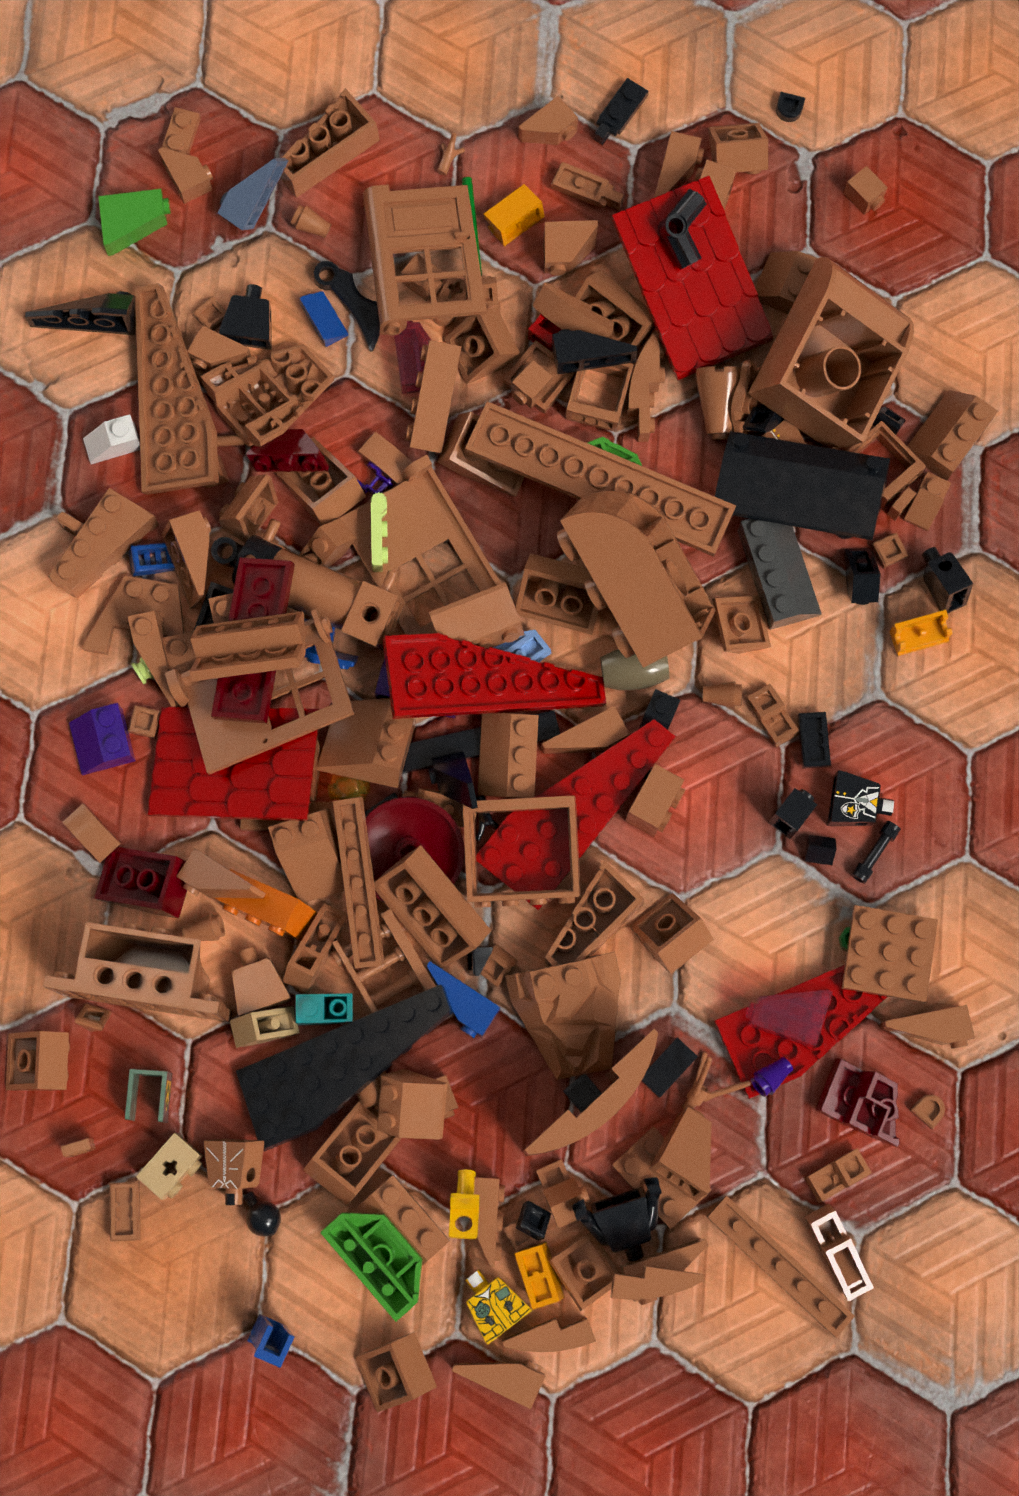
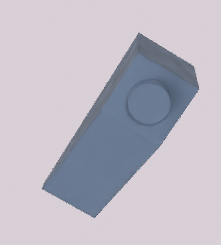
[218,158,289,230]

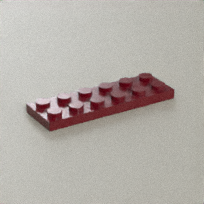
[211,558,295,724]

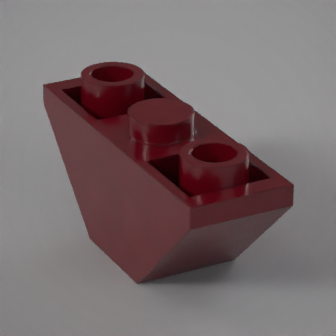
[246,429,329,472]

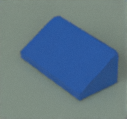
[299,291,349,347]

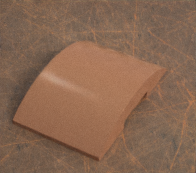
[523,1029,658,1156]

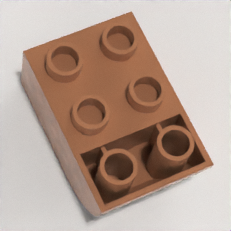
[748,257,914,449]
[557,491,716,668]

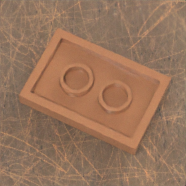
[612,1126,712,1229]

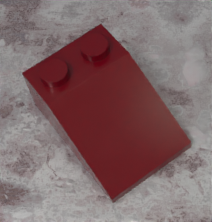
[94,847,187,919]

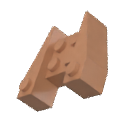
[127,593,233,707]

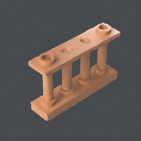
[331,909,436,1013]

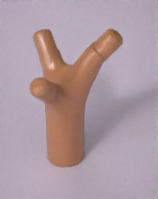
[437,132,465,175]

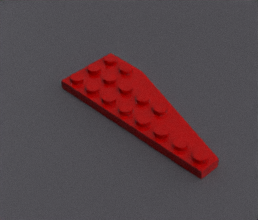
[476,719,676,910]
[714,965,887,1099]

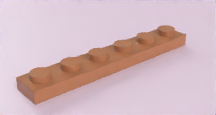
[333,797,385,969]
[707,1196,855,1338]

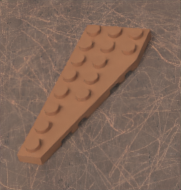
[135,283,219,495]

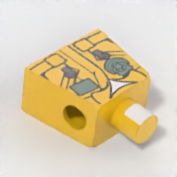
[465,1270,532,1345]

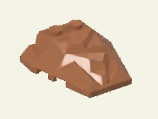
[200,344,334,446]
[505,952,621,1080]

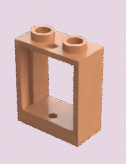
[565,363,634,432]
[843,421,926,508]

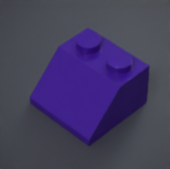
[69,703,136,775]

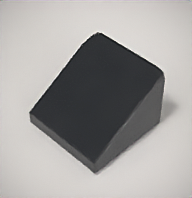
[467,947,493,976]

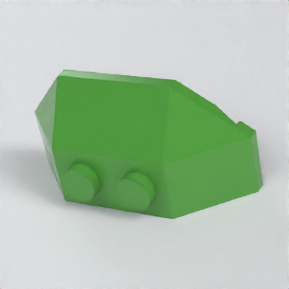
[320,1213,423,1322]

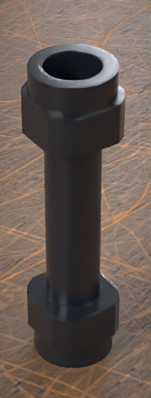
[851,821,901,884]

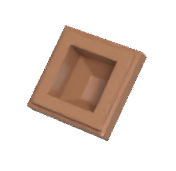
[75,1004,112,1032]

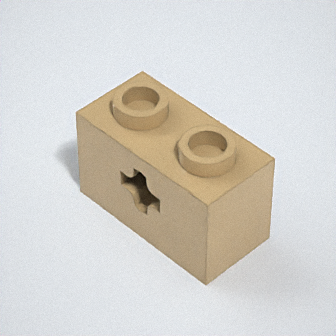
[136,1133,203,1200]

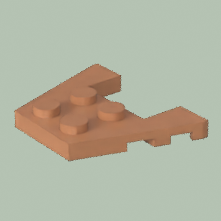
[82,576,184,655]

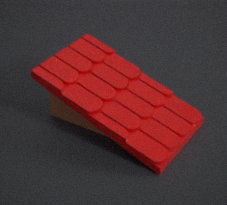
[612,175,774,381]
[148,707,322,821]

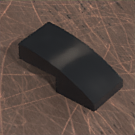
[743,404,784,433]

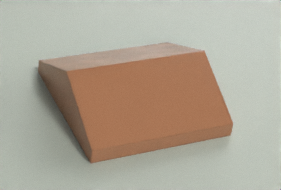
[712,595,771,654]
[549,1233,620,1311]

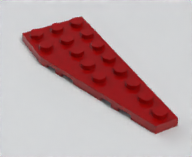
[383,633,607,719]

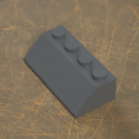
[737,519,822,630]

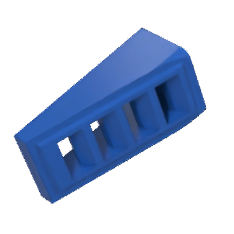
[128,543,175,577]

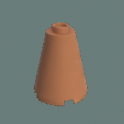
[695,366,741,441]

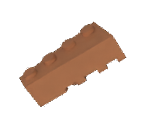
[281,88,380,198]
[48,488,159,599]
[545,860,644,967]

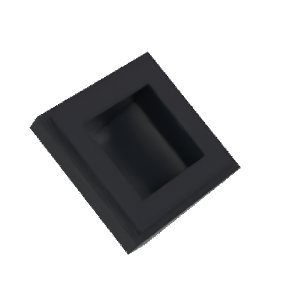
[872,406,906,435]
[805,834,837,866]

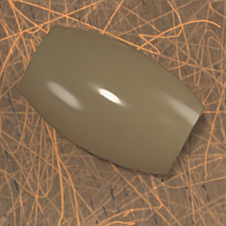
[600,649,670,691]

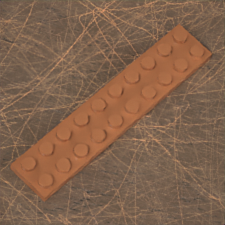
[465,401,736,557]

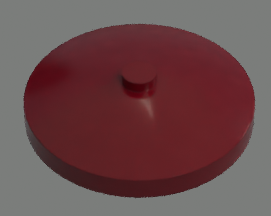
[365,796,465,903]

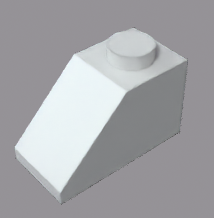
[83,414,140,464]

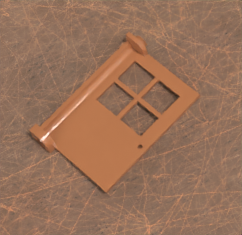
[363,185,487,335]
[338,455,501,635]
[165,609,355,775]

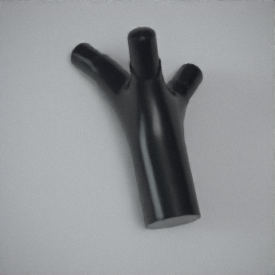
[476,795,500,841]

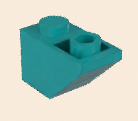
[296,993,353,1026]

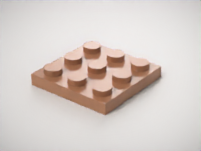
[841,905,938,1003]

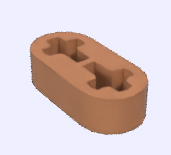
[433,278,467,327]

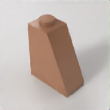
[649,1107,712,1201]

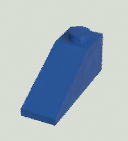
[427,961,500,1038]

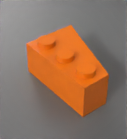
[215,869,318,942]

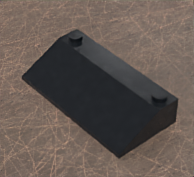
[714,431,890,541]

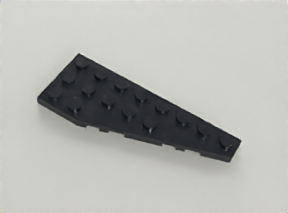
[236,985,453,1152]

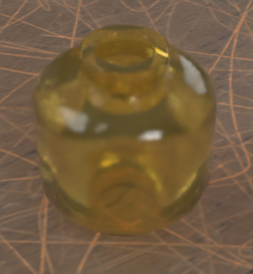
[328,774,371,802]

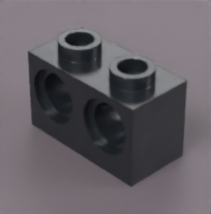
[768,788,818,839]

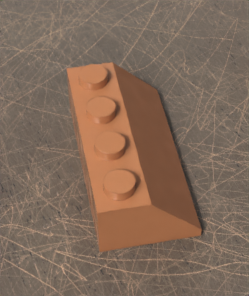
[374,845,491,969]

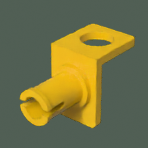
[449,1169,480,1239]

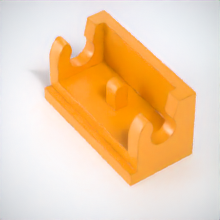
[484,184,545,247]
[889,610,952,657]
[514,1242,565,1310]

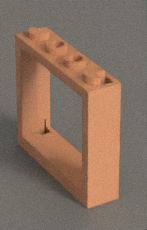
[463,796,581,908]

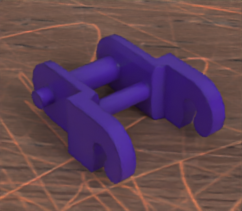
[357,462,393,495]

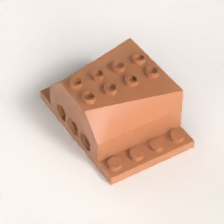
[43,922,232,1022]

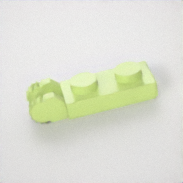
[371,492,388,572]

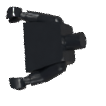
[572,1177,662,1261]

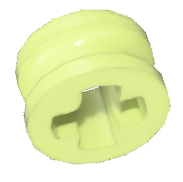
[131,657,154,684]

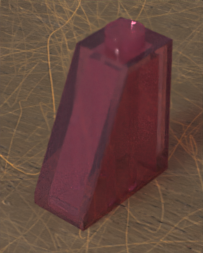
[394,321,431,394]
[745,990,833,1047]

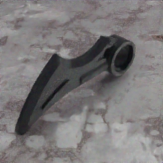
[314,261,380,352]

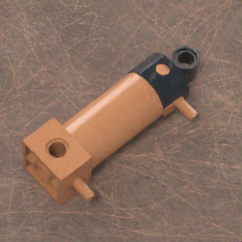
[211,519,406,651]

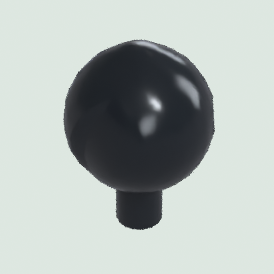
[243,1192,281,1237]

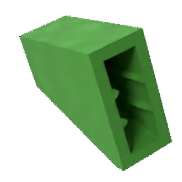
[98,189,171,256]

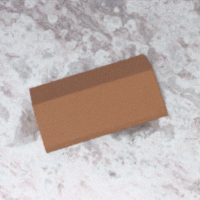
[190,611,306,681]

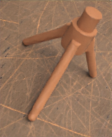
[682,1052,751,1109]

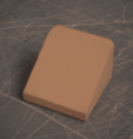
[480,945,518,987]

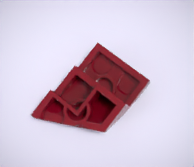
[815,1059,899,1147]

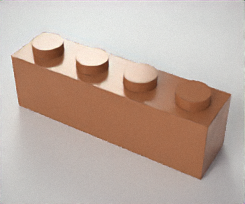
[405,340,461,453]

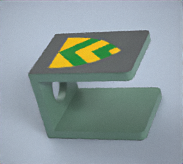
[125,1069,173,1123]

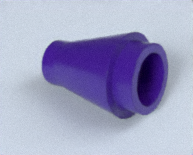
[751,1057,793,1097]

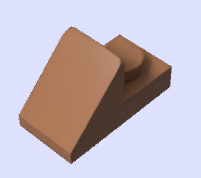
[904,471,951,532]

